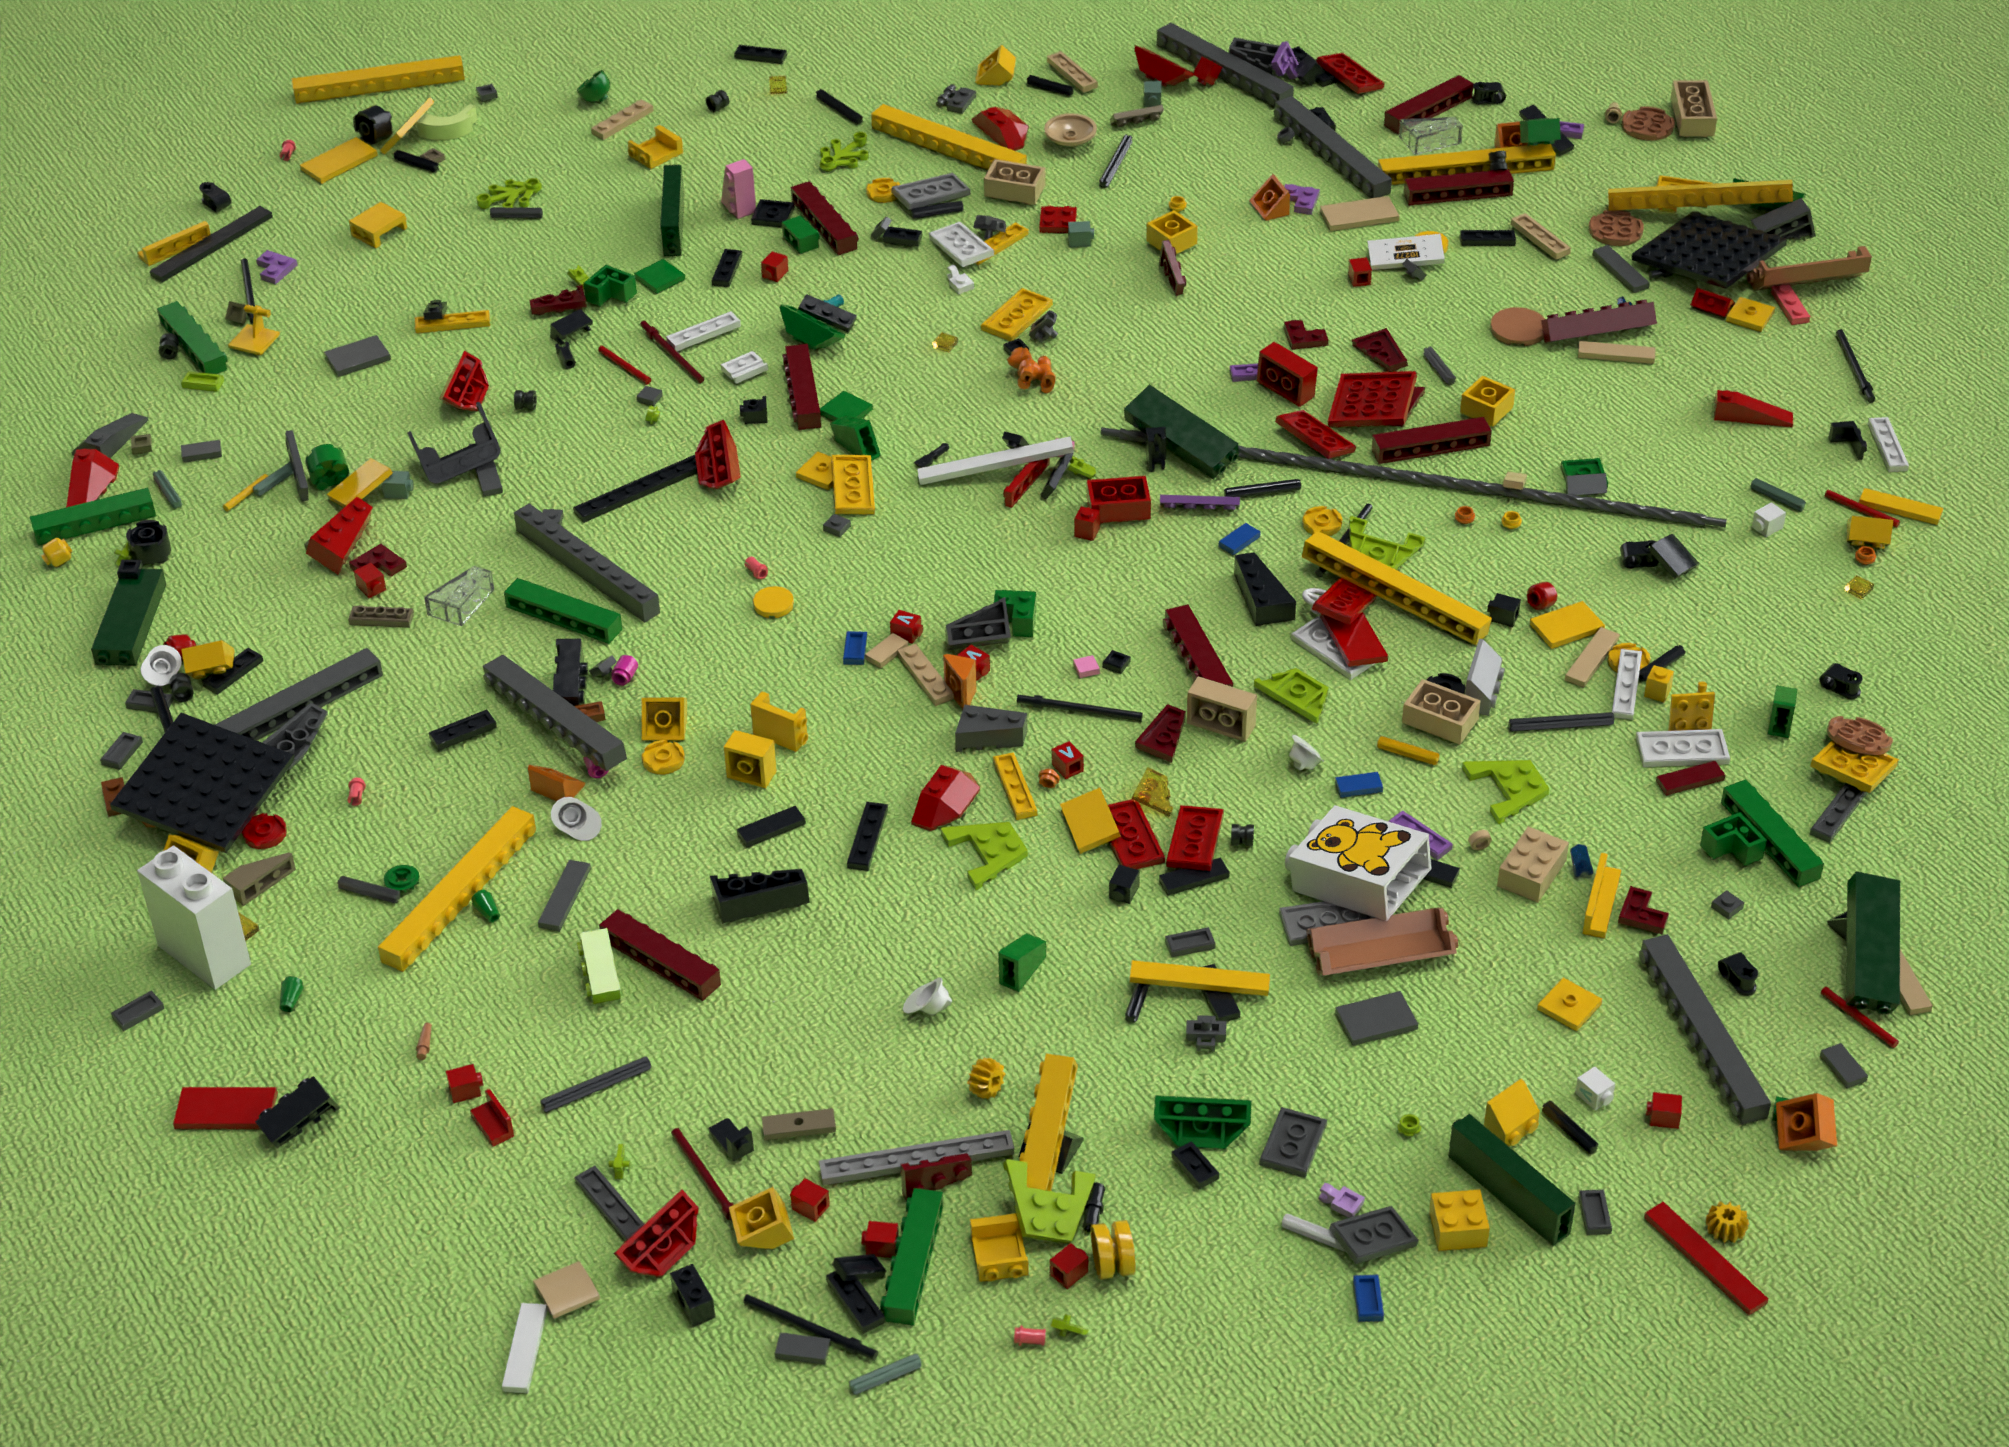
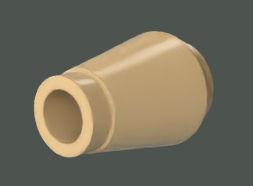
[1605,102,1622,123]

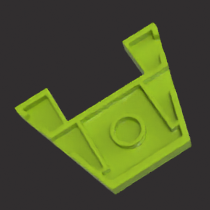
[1349,516,1426,570]
[1462,760,1550,824]
[941,822,1028,890]
[1003,1159,1096,1244]

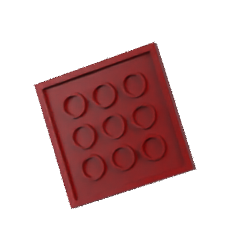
[1328,371,1417,427]

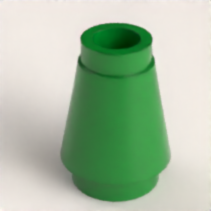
[471,890,501,923]
[279,976,304,1012]

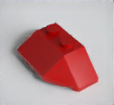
[1134,45,1194,86]
[971,107,1029,151]
[439,351,489,411]
[695,419,741,489]
[911,765,980,831]
[614,1189,699,1277]

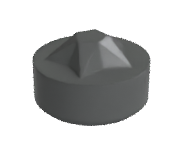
[1277,127,1295,143]

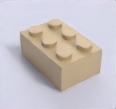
[984,159,1045,205]
[1187,676,1257,742]
[1402,679,1481,745]
[1497,826,1569,902]

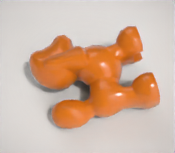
[1007,347,1056,393]

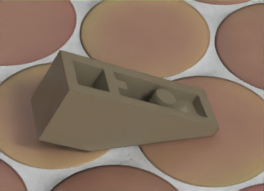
[223,852,296,906]

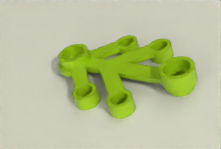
[819,132,869,171]
[477,178,542,209]

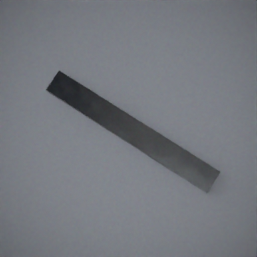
[149,206,273,282]
[573,455,697,523]

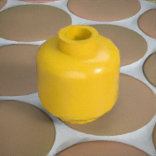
[41,538,73,567]

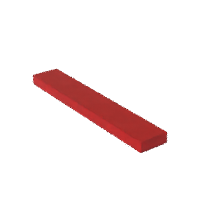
[1644,1201,1769,1316]

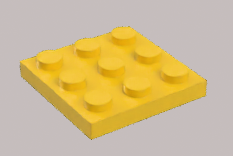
[1810,740,1899,793]

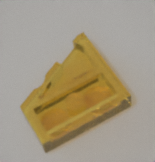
[1131,767,1173,817]

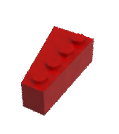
[306,497,373,575]

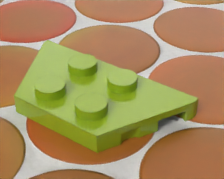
[1254,668,1329,724]

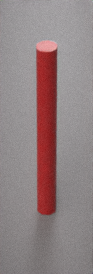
[598,345,651,384]
[1825,489,1900,528]
[1821,986,1899,1048]

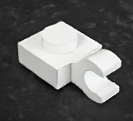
[947,265,974,295]

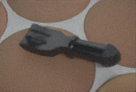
[914,443,950,468]

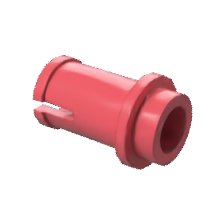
[280,139,296,161]
[744,556,768,579]
[347,777,366,806]
[1014,1325,1046,1346]

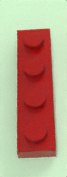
[1003,458,1050,508]

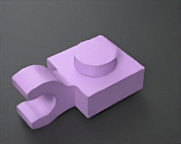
[1318,1183,1365,1218]

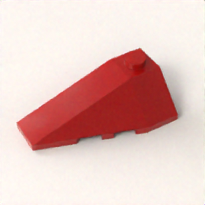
[1714,390,1793,427]
[66,449,120,507]

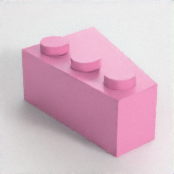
[721,159,756,219]

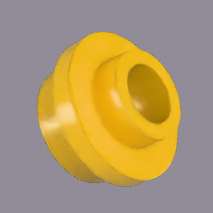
[1169,196,1187,212]
[1501,511,1522,529]

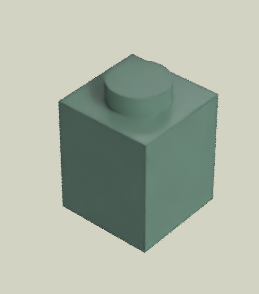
[1144,81,1161,107]
[1068,221,1094,247]
[382,471,414,499]

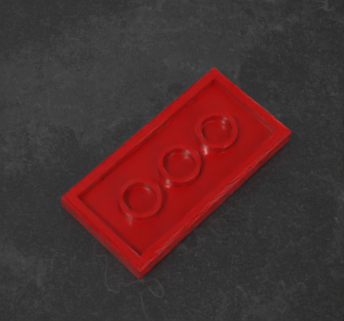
[1316,52,1385,94]
[1275,410,1357,459]
[1312,578,1377,625]
[1320,612,1388,667]
[1108,798,1166,869]
[1166,805,1224,871]
[173,1087,278,1129]

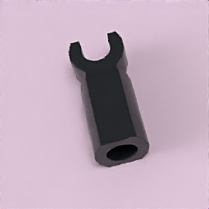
[555,342,576,369]

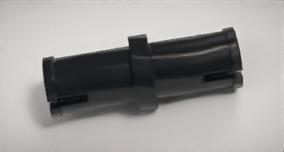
[1082,1183,1106,1232]

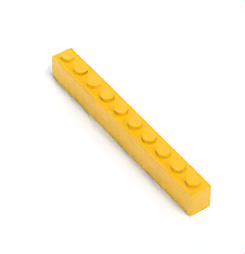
[292,55,465,104]
[871,104,1027,170]
[1378,144,1556,185]
[1608,180,1793,211]
[1302,531,1492,645]
[378,806,536,972]

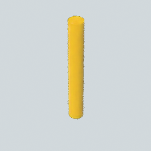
[223,474,268,512]

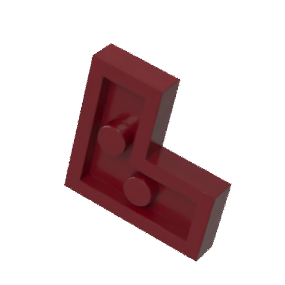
[1284,320,1329,350]
[349,544,407,577]
[1618,886,1669,935]

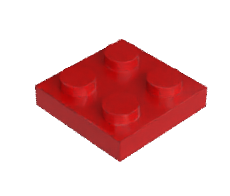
[1039,206,1077,233]

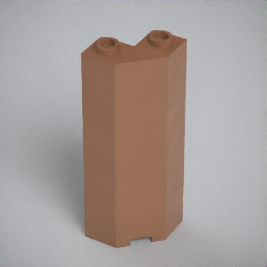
[1747,246,1872,290]
[1306,907,1458,976]

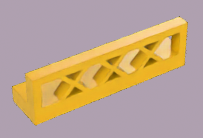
[137,221,211,266]
[1582,853,1621,939]

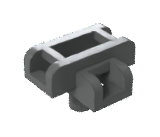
[973,215,1006,239]
[1029,310,1058,343]
[1186,1015,1226,1052]

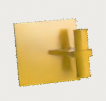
[228,304,280,356]
[1668,681,1715,731]

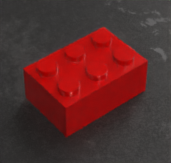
[1257,341,1318,407]
[1087,476,1151,524]

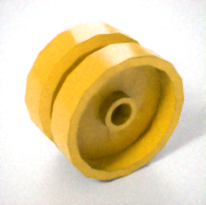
[1091,1220,1136,1280]

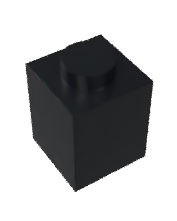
[1294,55,1325,86]
[1487,593,1521,627]
[1109,865,1140,904]

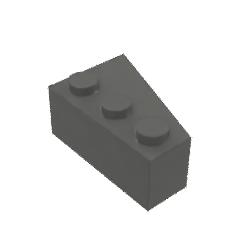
[945,597,1011,650]

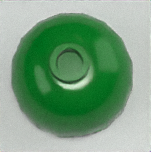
[577,70,611,103]

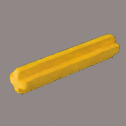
[1377,736,1440,765]

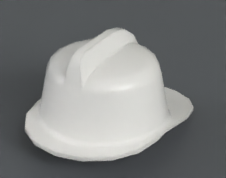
[140,645,182,686]
[1289,735,1324,771]
[551,797,602,841]
[903,977,952,1015]

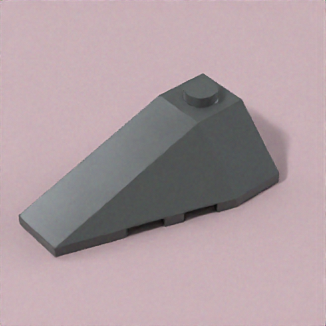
[71,413,148,458]
[262,703,328,771]

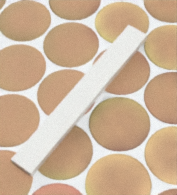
[918,436,1074,485]

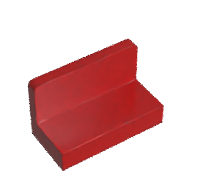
[1690,288,1735,318]
[470,1088,514,1147]

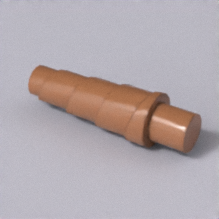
[416,1023,432,1060]

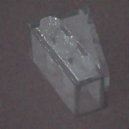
[1399,117,1463,155]
[424,566,494,626]

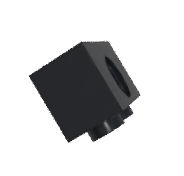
[670,1264,715,1328]

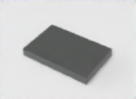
[324,335,391,377]
[1335,991,1418,1046]
[1259,1107,1327,1178]
[1329,1206,1419,1264]

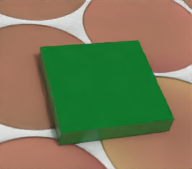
[634,259,686,294]
[820,390,873,421]
[1561,458,1608,488]

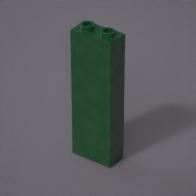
[660,165,684,256]
[1124,384,1239,479]
[91,569,166,666]
[1846,871,1900,1014]
[1448,1114,1576,1246]

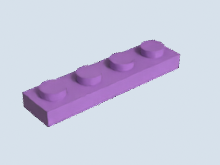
[1160,495,1240,510]

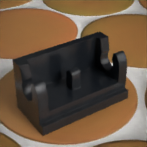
[550,309,593,345]
[1146,427,1166,472]

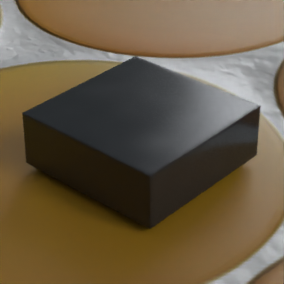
[1003,338,1029,356]
[117,560,143,579]
[1102,650,1131,674]

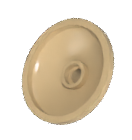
[1044,113,1097,146]

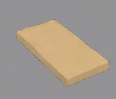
[1320,196,1399,231]

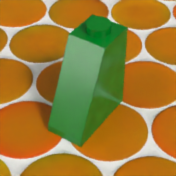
[830,416,881,461]
[1767,685,1798,738]
[998,933,1046,992]

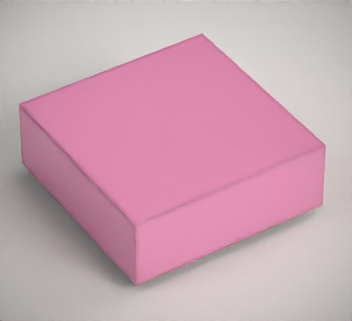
[1073,655,1100,678]

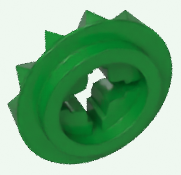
[384,865,420,893]

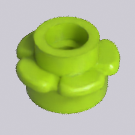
[645,406,661,424]
[1397,1114,1421,1137]

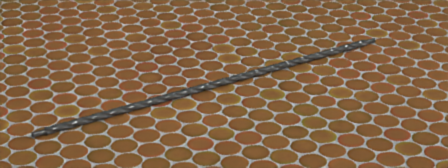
[1101,427,1727,527]

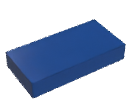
[1219,523,1261,556]
[843,631,868,665]
[1335,772,1383,798]
[1353,1275,1384,1322]

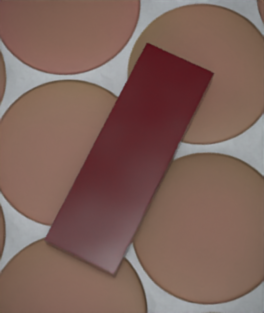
[1656,761,1725,796]

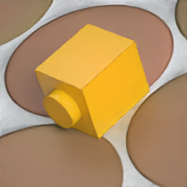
[1644,665,1674,703]

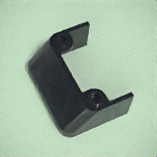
[407,402,501,484]

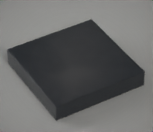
[751,199,795,228]

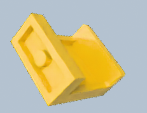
[628,125,683,169]
[349,202,407,248]
[750,691,808,752]
[970,1213,1029,1282]

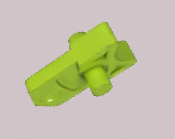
[567,265,589,289]
[1068,456,1096,478]
[114,541,132,566]
[608,1144,630,1179]
[1050,1314,1088,1337]

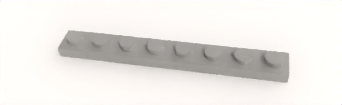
[819,1130,1014,1185]

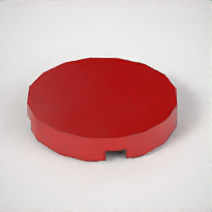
[242,813,287,849]

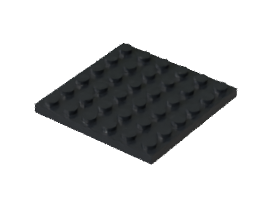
[1632,211,1787,289]
[110,713,295,853]

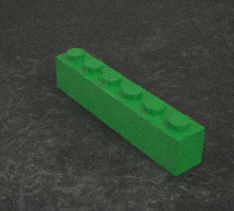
[157,301,228,374]
[29,487,156,546]
[504,578,623,644]
[1721,779,1824,888]
[880,1188,944,1326]

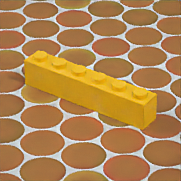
[1019,1054,1078,1191]

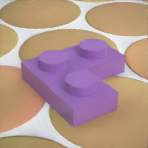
[1271,41,1298,80]
[1284,184,1320,215]
[256,250,297,284]

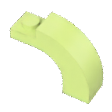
[417,104,477,140]

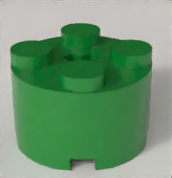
[305,444,349,490]

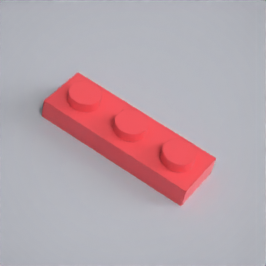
[1771,284,1810,325]

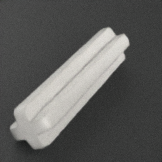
[1282,1214,1346,1252]

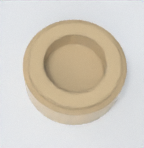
[1468,830,1492,850]

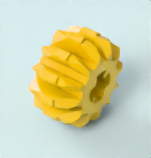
[967,1057,1006,1099]
[1705,1201,1749,1244]

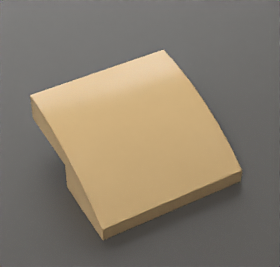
[533,1261,600,1319]

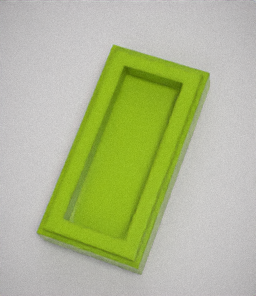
[181,371,224,392]

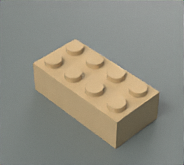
[1671,80,1717,137]

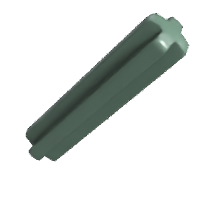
[253,462,293,496]
[152,470,182,509]
[1751,478,1806,511]
[849,1353,922,1395]

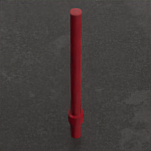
[640,321,704,383]
[671,1128,734,1224]

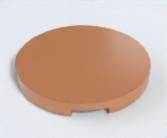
[1622,106,1675,141]
[1589,210,1644,246]
[1491,307,1545,346]
[1826,716,1893,755]

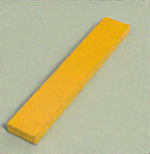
[1130,960,1270,996]

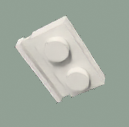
[721,351,768,384]

